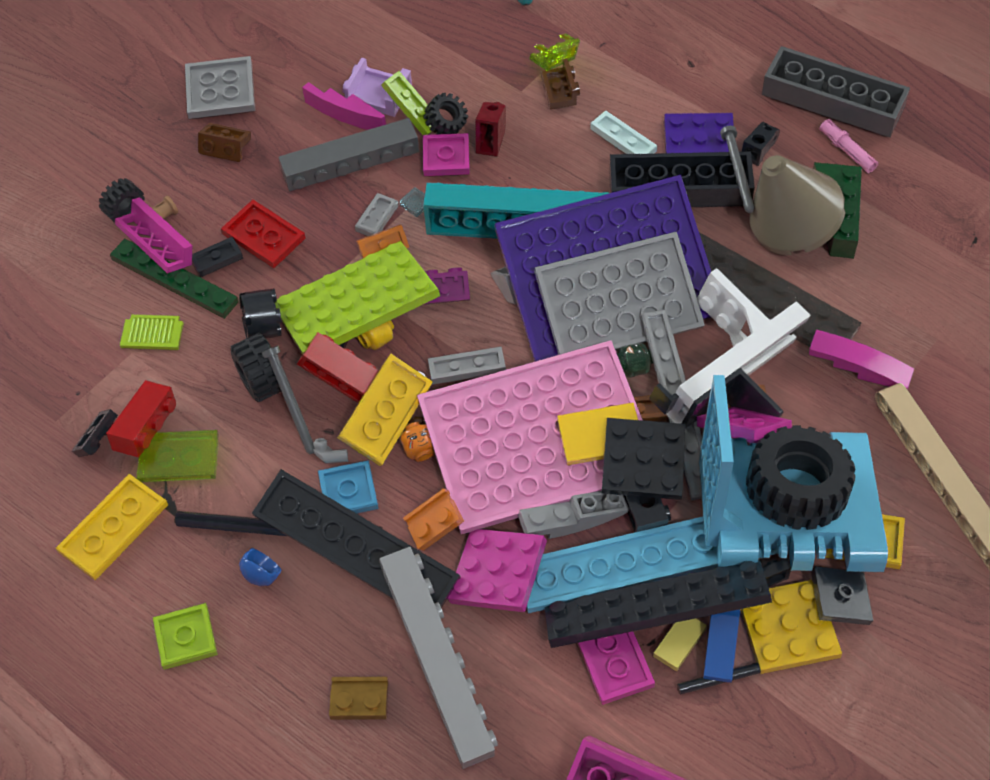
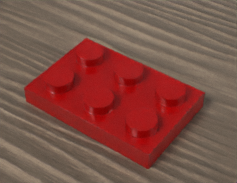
[221,199,306,268]

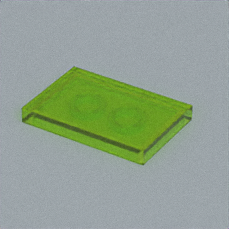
[137,430,219,482]

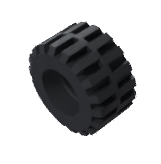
[231,333,282,402]

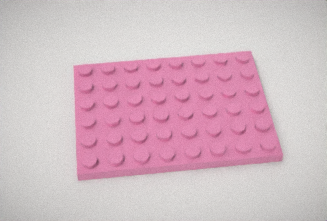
[417,340,643,534]

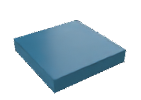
[318,460,379,514]

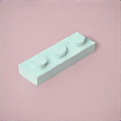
[590,111,657,154]

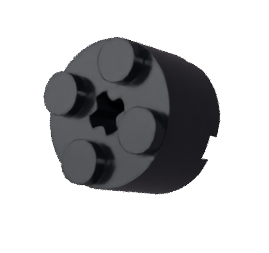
[239,288,282,339]

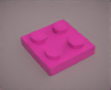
[423,133,470,176]

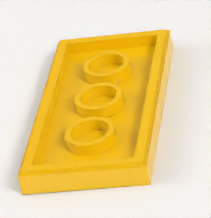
[337,354,433,466]
[56,474,168,580]

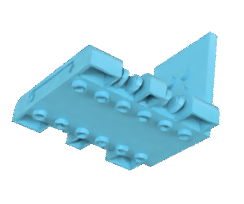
[699,375,888,572]

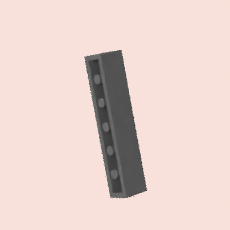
[278,118,419,191]

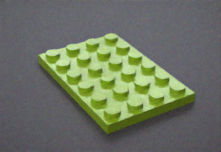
[275,241,440,354]

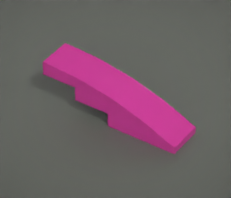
[302,82,386,130]
[809,330,914,390]

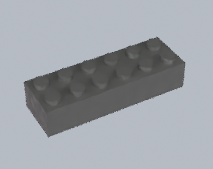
[762,46,910,138]

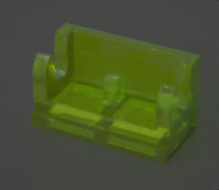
[529,33,580,71]

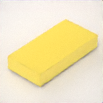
[653,618,707,671]

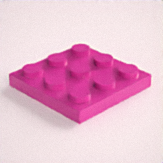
[447,529,547,612]

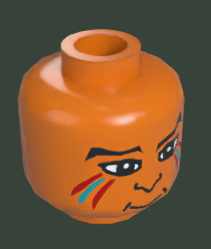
[400,422,435,462]

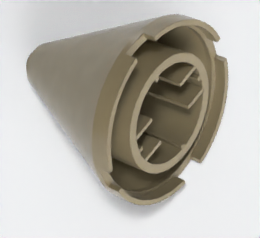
[750,155,845,255]

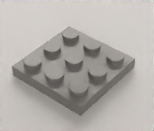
[185,56,255,119]

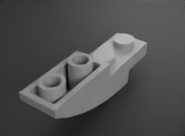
[518,491,629,539]

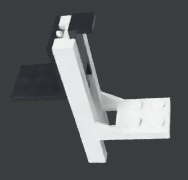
[649,268,811,428]

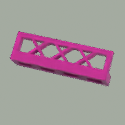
[115,197,193,273]

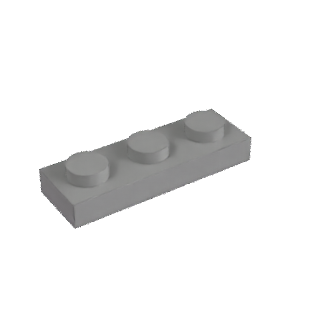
[428,347,506,385]

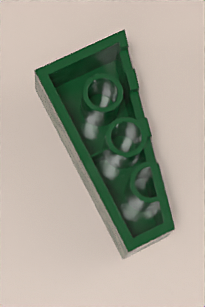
[813,162,862,259]

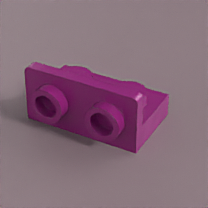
[423,267,470,305]

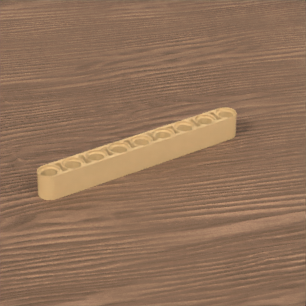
[875,383,990,571]

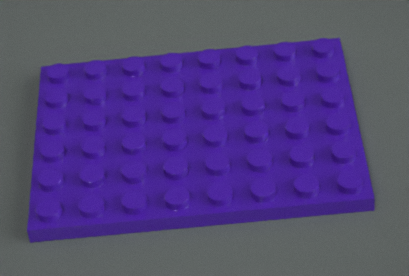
[494,175,712,362]

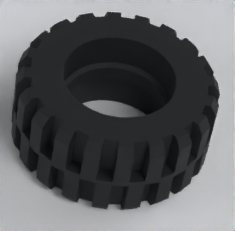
[746,425,856,530]

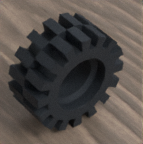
[424,93,468,135]
[99,178,145,222]

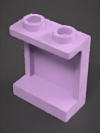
[343,58,412,117]

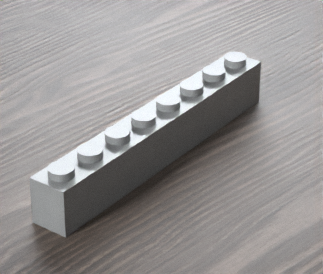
[380,547,498,769]

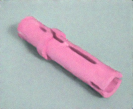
[819,119,878,174]

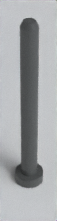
[720,126,754,213]
[261,346,314,455]

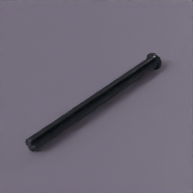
[174,511,383,536]

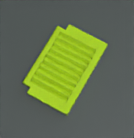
[120,314,184,350]

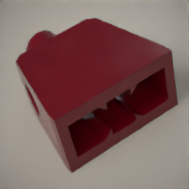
[475,102,506,157]

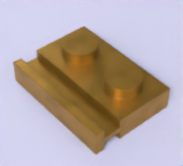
[329,677,388,720]

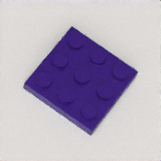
[664,113,734,153]

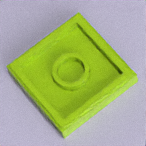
[153,603,218,670]

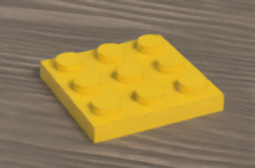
[740,580,842,674]

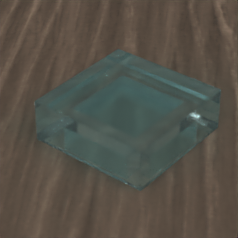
[399,187,425,217]

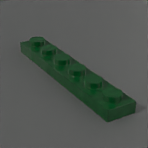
[110,238,239,319]

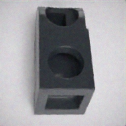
[741,121,780,166]

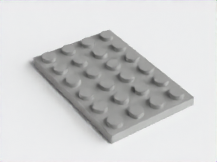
[534,232,705,355]

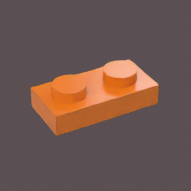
[356,224,409,259]

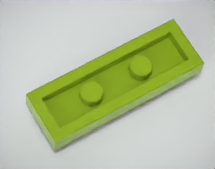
[381,71,435,135]

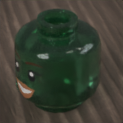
[617,343,653,378]

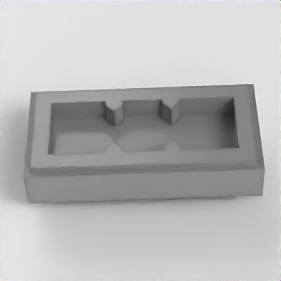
[355,193,399,236]

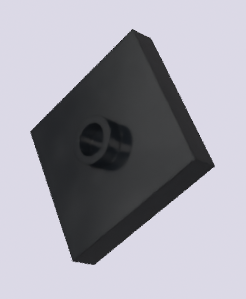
[811,566,873,625]

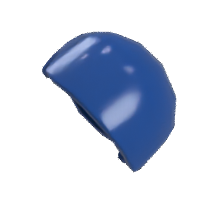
[239,548,282,587]

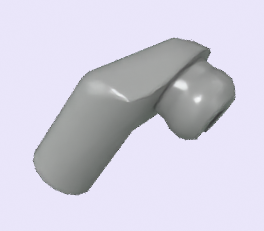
[313,438,348,463]

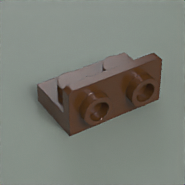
[198,123,251,162]

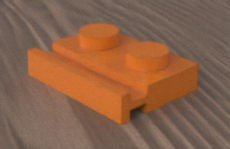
[403,488,464,551]

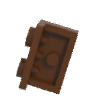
[541,58,580,110]

